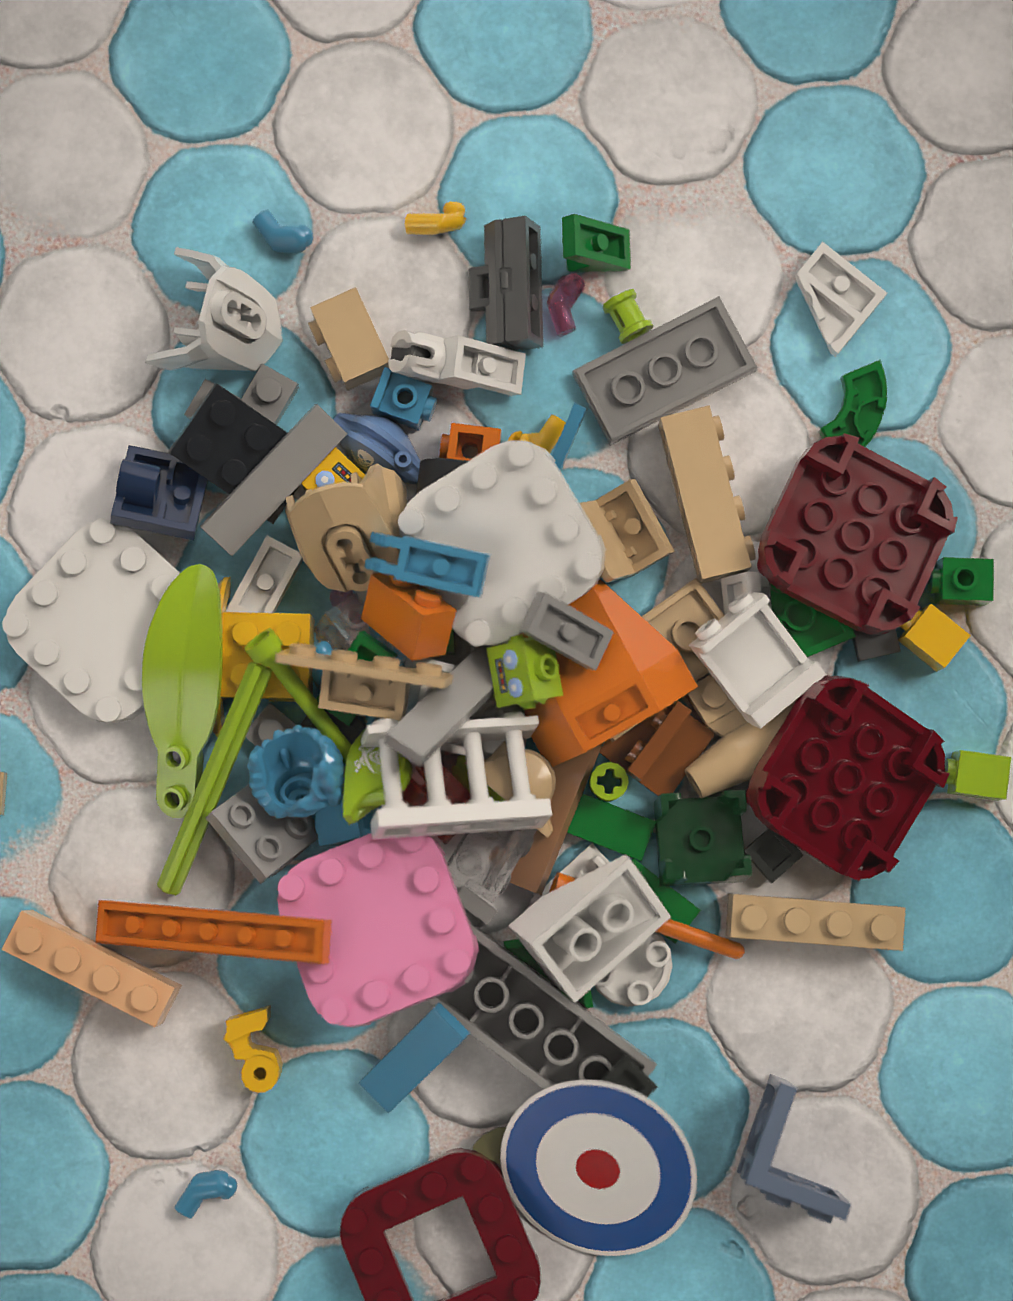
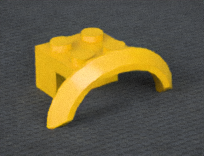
[212,577,315,737]

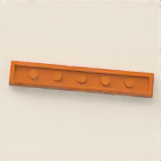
[95,900,332,964]

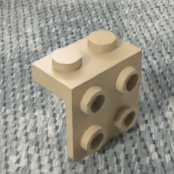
[580,479,675,583]

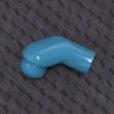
[252,210,313,253]

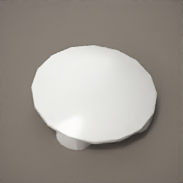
[595,932,673,1007]

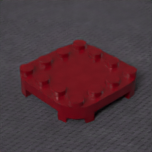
[757,433,958,635]
[746,675,950,881]

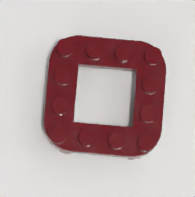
[340,1148,541,1301]

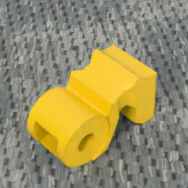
[224,1005,282,1093]

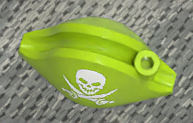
[343,728,413,825]

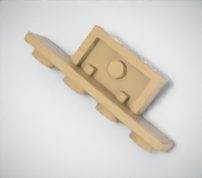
[275,643,453,721]

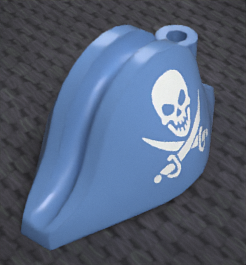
[333,413,421,485]

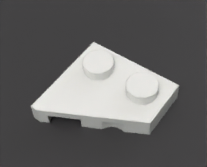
[795,242,887,357]

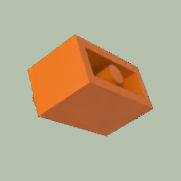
[361,573,457,661]

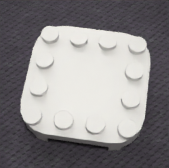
[398,440,606,646]
[2,518,180,724]

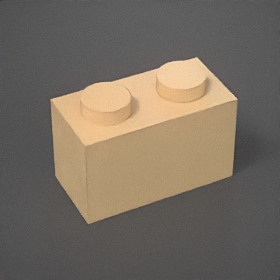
[308,287,389,391]

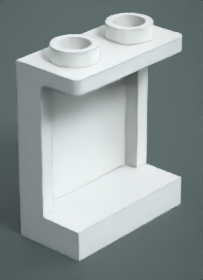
[689,592,827,728]

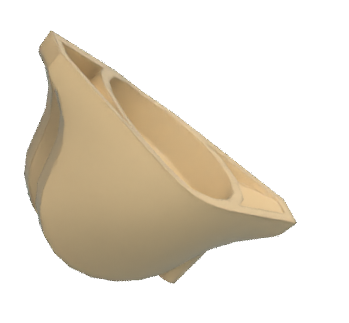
[464,741,556,838]

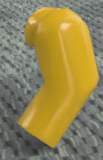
[508,414,566,454]

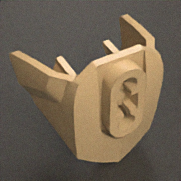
[285,463,407,592]

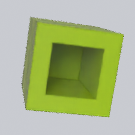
[945,750,1011,801]

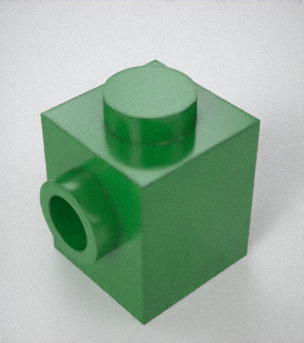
[928,557,994,606]

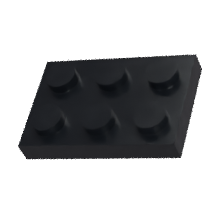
[168,383,301,524]

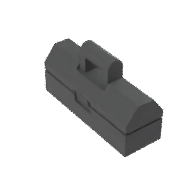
[468,216,543,351]

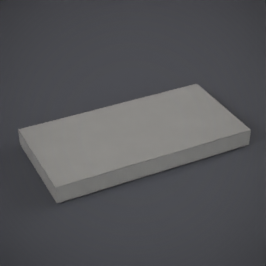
[572,296,758,446]

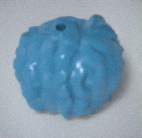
[248,725,345,819]

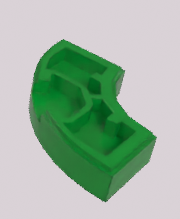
[819,360,887,447]

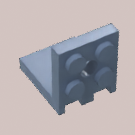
[736,1074,852,1223]

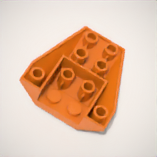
[517,578,698,767]

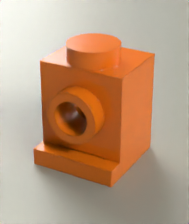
[439,423,501,461]

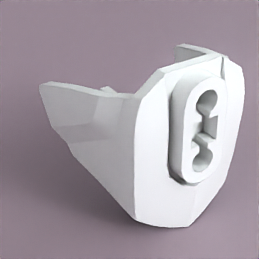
[145,247,282,371]

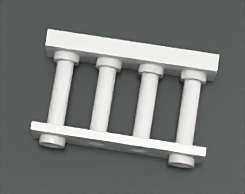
[361,712,552,839]

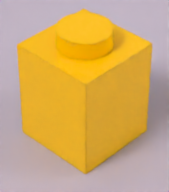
[898,604,971,672]

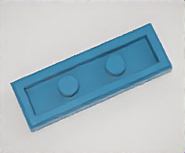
[359,1002,470,1113]

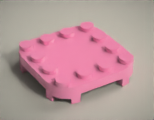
[277,833,479,1028]

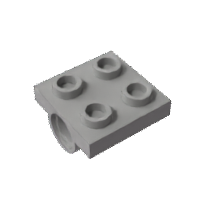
[205,784,318,884]

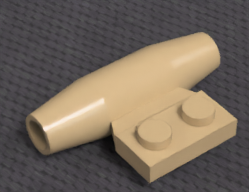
[684,675,798,798]

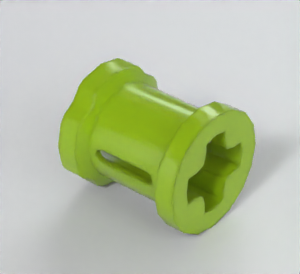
[602,289,654,344]
[589,762,629,802]

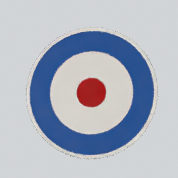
[501,1080,697,1256]

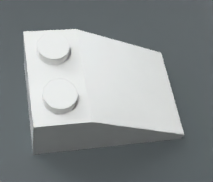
[508,855,671,1003]

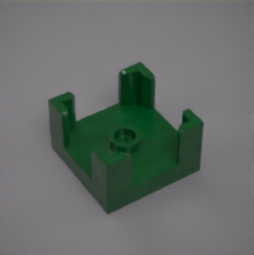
[654,790,752,886]

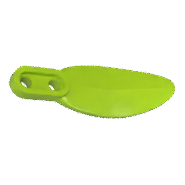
[142,564,223,819]

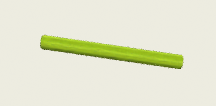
[157,661,272,895]

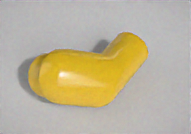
[405,201,467,235]

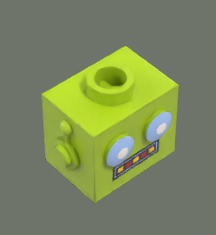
[486,635,563,710]

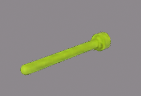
[244,628,351,765]

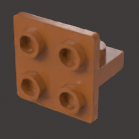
[600,701,714,796]

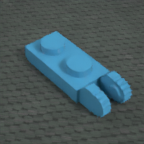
[364,532,491,598]

